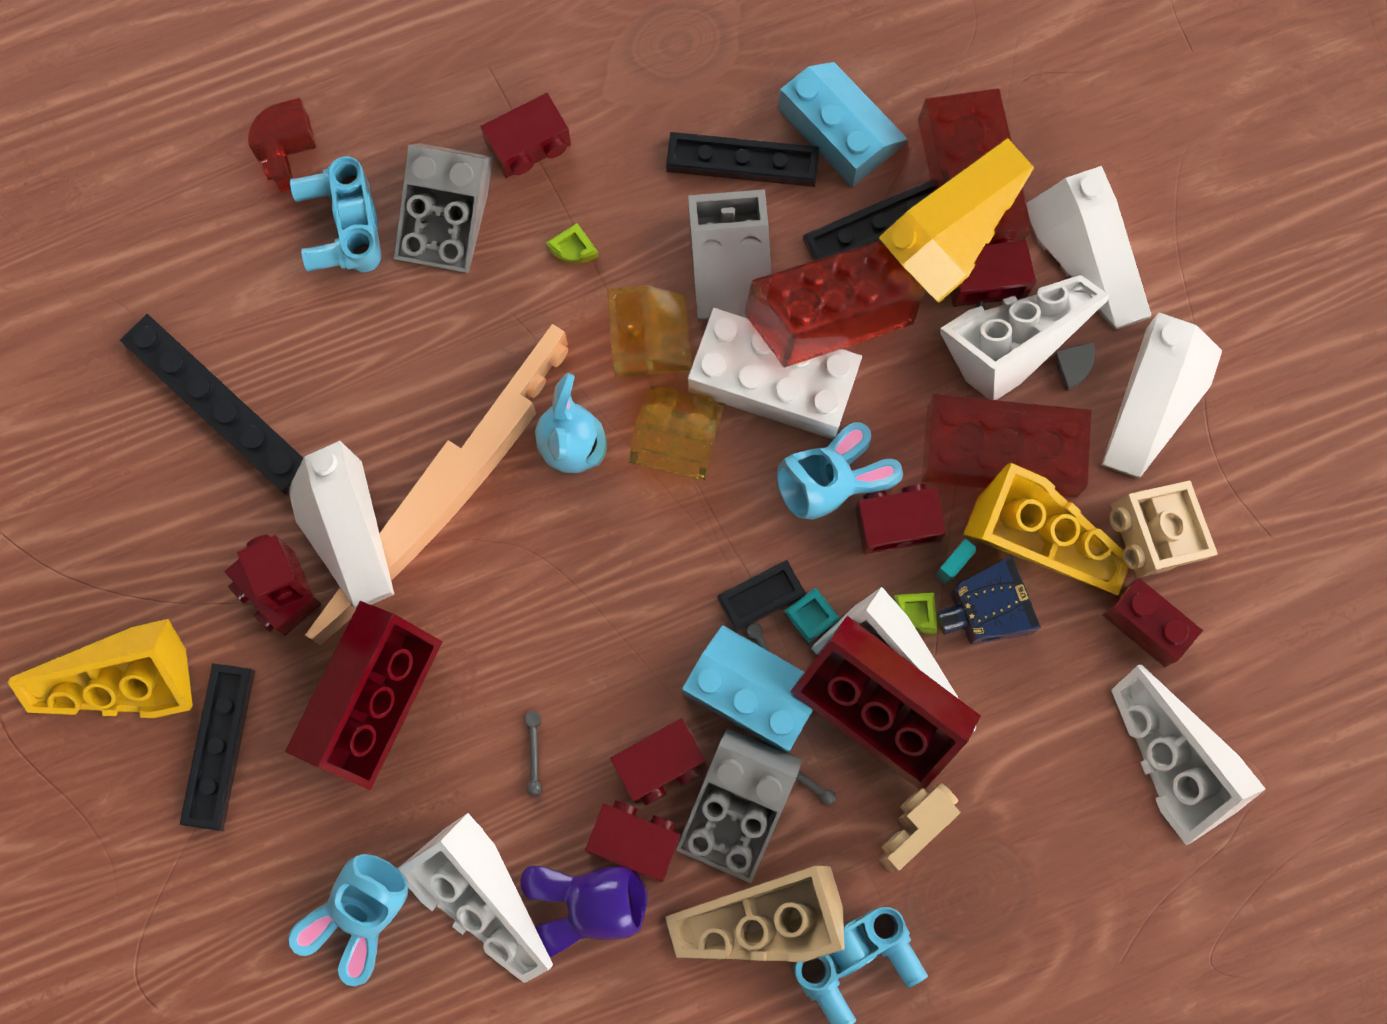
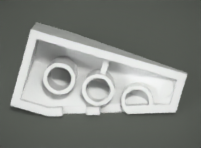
[1101,312,1222,479]
[811,587,976,732]
[398,813,553,983]

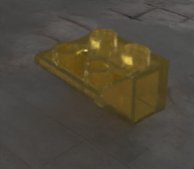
[607,285,692,377]
[628,386,726,480]

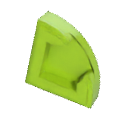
[546,223,599,263]
[893,593,937,634]

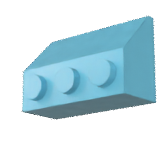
[778,62,908,188]
[682,625,813,754]

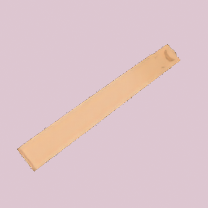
[305,324,568,645]

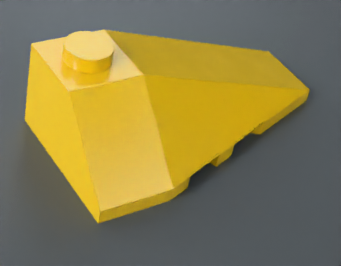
[879,138,1034,303]
[963,463,1129,596]
[7,619,193,718]

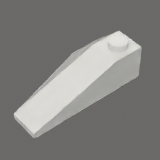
[1022,166,1152,330]
[940,275,1109,402]
[288,441,394,608]
[1111,665,1265,845]

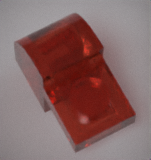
[248,98,317,192]

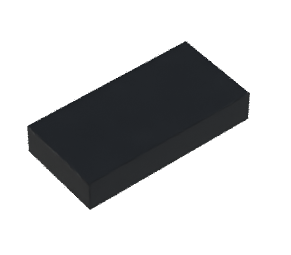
[717,560,806,632]

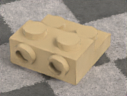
[1110,481,1218,578]
[879,783,961,872]

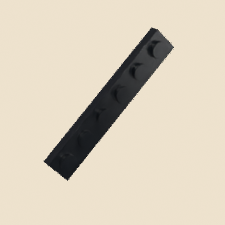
[119,314,304,495]

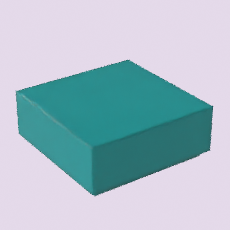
[935,539,976,584]
[784,588,840,644]

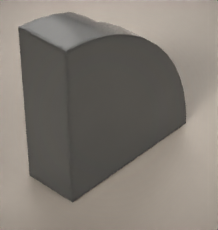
[1054,342,1095,391]

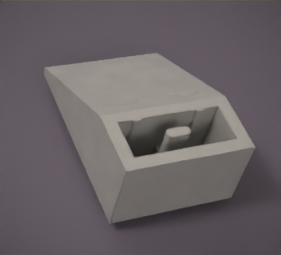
[394,143,493,273]
[688,189,774,321]
[676,728,802,883]

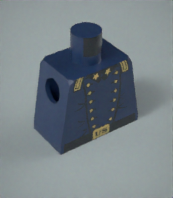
[936,556,1041,644]

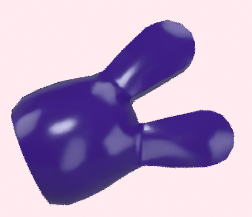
[520,866,648,957]

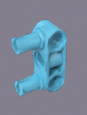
[290,156,382,272]
[793,907,928,1024]

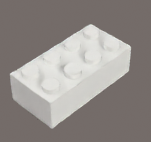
[688,307,862,440]

